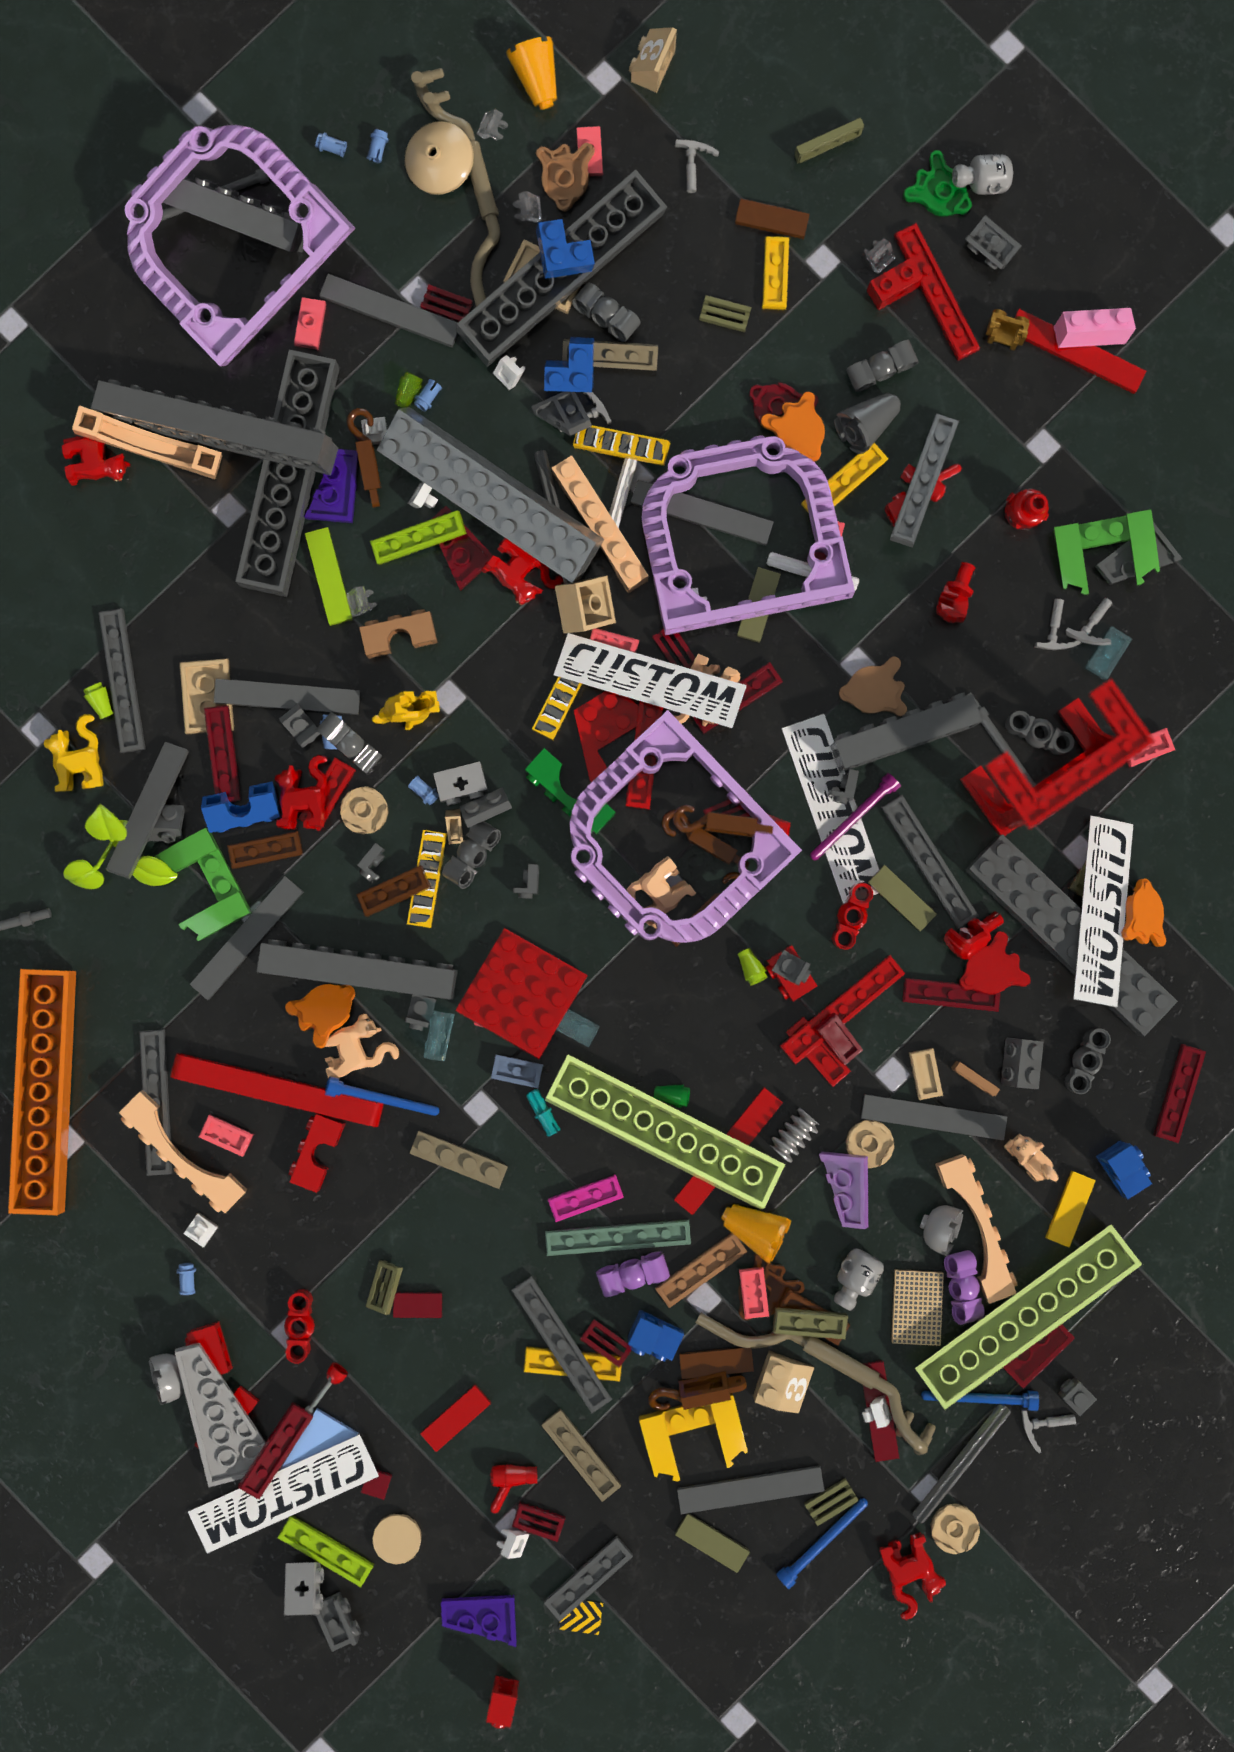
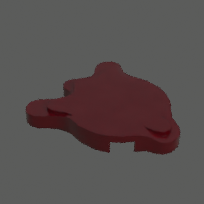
[749,383,818,424]

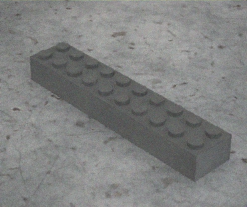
[456,170,667,367]
[235,349,339,597]
[91,379,338,476]
[377,407,604,583]
[965,834,1178,1036]

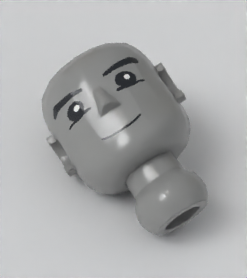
[952,154,1013,195]
[834,1248,884,1311]

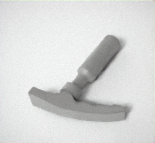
[675,139,719,193]
[559,392,611,432]
[1066,598,1112,645]
[1034,599,1081,650]
[1021,1408,1076,1453]

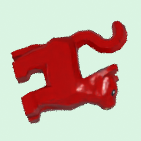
[62,436,130,486]
[481,537,563,605]
[275,755,327,829]
[879,1532,946,1620]

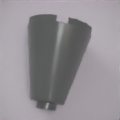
[834,393,900,454]

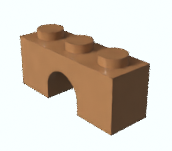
[359,609,438,659]

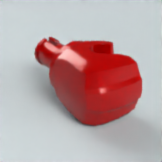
[936,562,976,623]
[944,911,1004,959]

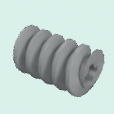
[770,1108,819,1163]

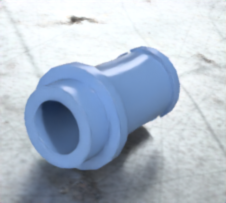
[367,129,389,163]
[315,132,347,157]
[414,379,442,411]
[408,776,439,805]
[176,1263,196,1295]

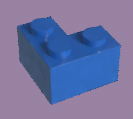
[536,219,595,279]
[544,337,594,392]
[1096,1141,1152,1199]
[628,1310,684,1361]

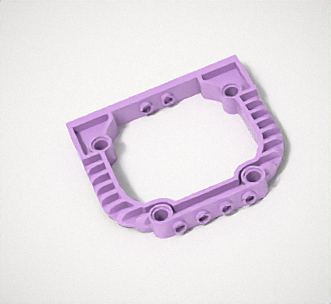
[125,125,356,366]
[642,436,855,635]
[570,710,802,943]

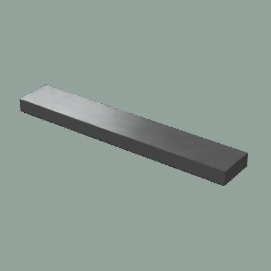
[319,274,458,348]
[890,413,959,548]
[631,479,773,546]
[98,608,146,753]
[214,679,360,715]
[106,742,189,879]
[881,795,979,929]
[190,876,304,1000]
[139,1029,173,1176]
[860,1094,1007,1140]
[512,1276,612,1413]
[677,1465,824,1514]

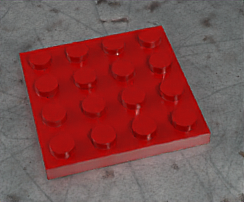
[455,928,588,1059]

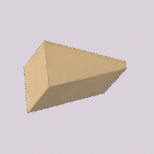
[445,809,464,844]

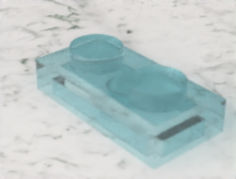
[1085,627,1132,680]
[557,1009,600,1047]
[423,1010,455,1061]

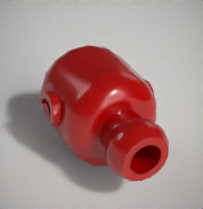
[1005,489,1049,530]

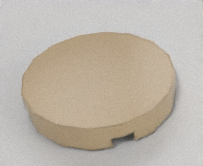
[340,787,388,834]
[846,1120,894,1168]
[930,1503,980,1554]
[373,1514,421,1564]

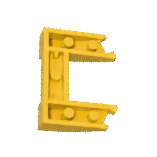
[639,1393,748,1481]

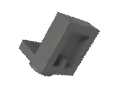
[279,704,320,747]
[828,769,859,804]
[358,843,385,881]
[513,864,539,899]
[771,950,811,985]
[404,994,437,1031]
[1058,1377,1097,1416]

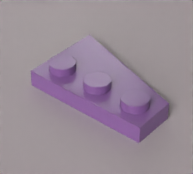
[819,1152,868,1229]

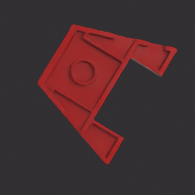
[574,691,639,783]

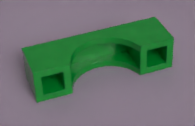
[525,748,616,835]

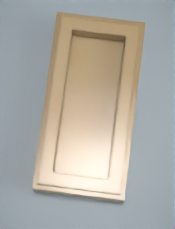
[909,1048,943,1100]

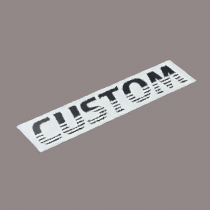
[554,633,747,728]
[782,714,879,904]
[1074,816,1133,1007]
[188,1435,379,1553]

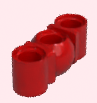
[832,883,873,950]
[284,1289,315,1364]

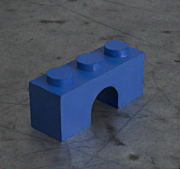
[201,781,280,833]

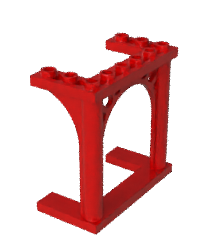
[960,679,1155,836]

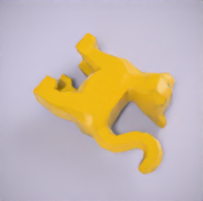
[372,691,440,730]
[44,714,103,792]

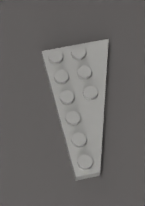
[175,1343,281,1487]

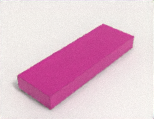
[548,1174,624,1222]

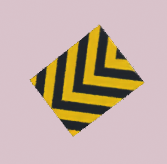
[559,1601,603,1635]

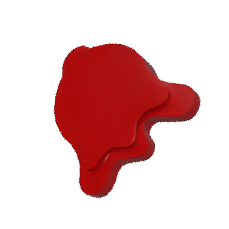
[959,931,1031,995]

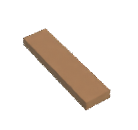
[655,1233,747,1308]

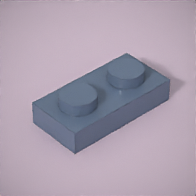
[491,1054,543,1088]

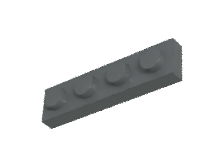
[544,1536,633,1622]

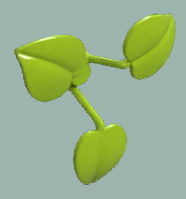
[63,804,178,889]

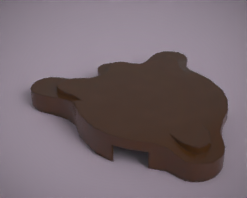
[738,1253,804,1320]

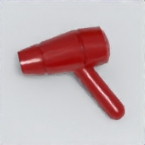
[900,464,961,502]
[490,1464,537,1513]

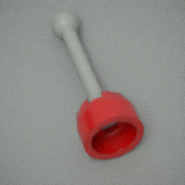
[305,1362,348,1414]

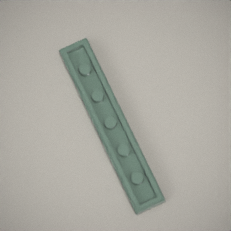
[545,1219,691,1256]

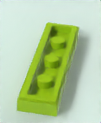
[370,510,467,565]
[305,527,353,626]
[278,1515,374,1587]

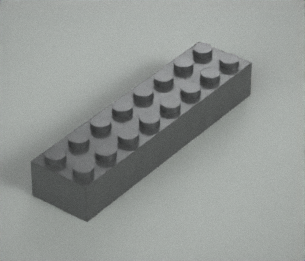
[257,939,458,1000]

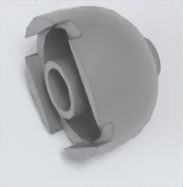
[920,1205,963,1256]
[149,1354,184,1405]

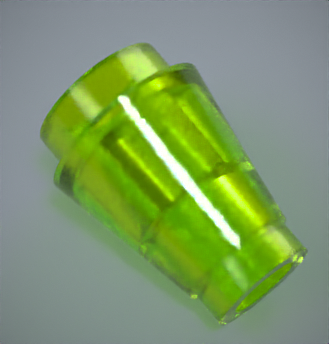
[394,372,423,408]

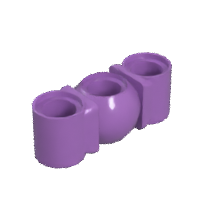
[944,1250,985,1325]
[596,1251,670,1297]

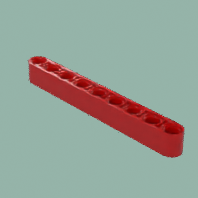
[170,1053,384,1127]

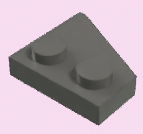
[531,391,592,436]

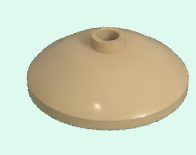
[405,122,474,195]

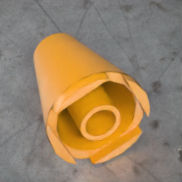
[506,36,557,110]
[721,1204,792,1263]

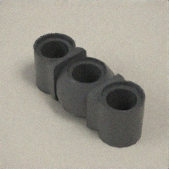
[572,282,641,342]
[846,340,919,392]
[315,711,382,774]
[1005,711,1074,755]
[442,821,501,889]
[1064,1028,1111,1094]

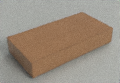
[951,1061,1000,1096]

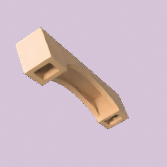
[72,406,222,479]
[552,455,649,593]
[119,1090,247,1213]
[935,1154,1018,1304]

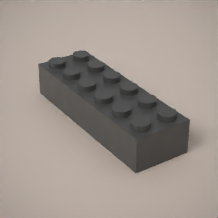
[162,173,304,253]
[830,692,982,773]

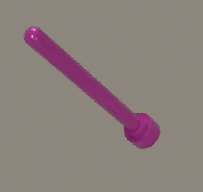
[810,773,901,860]

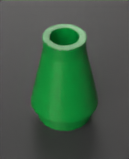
[654,1084,690,1108]

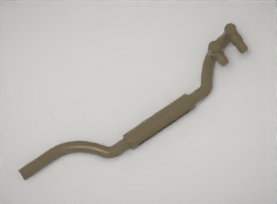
[411,68,500,307]
[695,1312,935,1455]

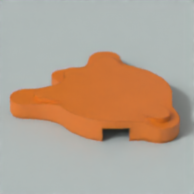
[761,392,825,462]
[1121,878,1166,947]
[285,984,355,1048]

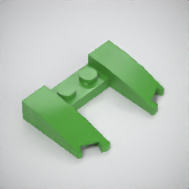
[1054,509,1160,595]
[155,828,252,941]

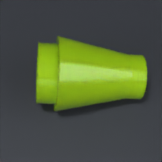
[83,682,113,719]
[738,948,767,986]

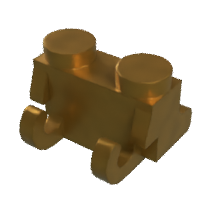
[986,309,1030,351]

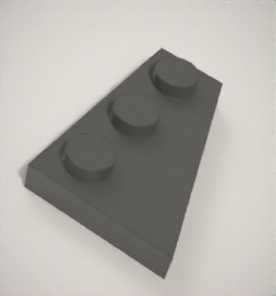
[1095,522,1183,585]

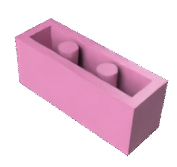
[1054,308,1136,348]

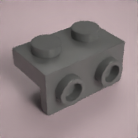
[965,215,1022,270]
[459,787,512,828]
[135,804,185,843]
[1001,1037,1044,1089]
[316,1592,361,1652]

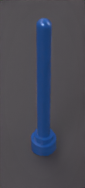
[325,1076,440,1116]
[921,1390,1039,1411]
[776,1498,868,1589]

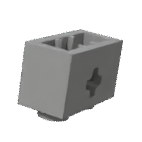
[433,761,488,806]
[284,1563,324,1615]

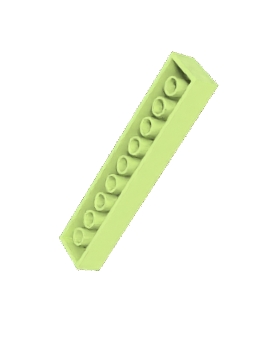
[545,1055,785,1210]
[915,1225,1142,1409]

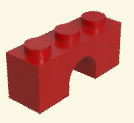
[288,1113,346,1193]

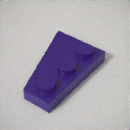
[304,449,359,523]
[441,1595,517,1647]

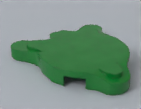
[903,150,972,216]

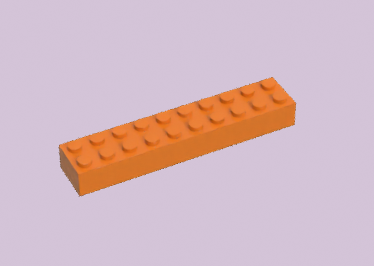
[8,969,76,1215]

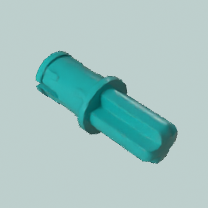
[526,1089,561,1137]

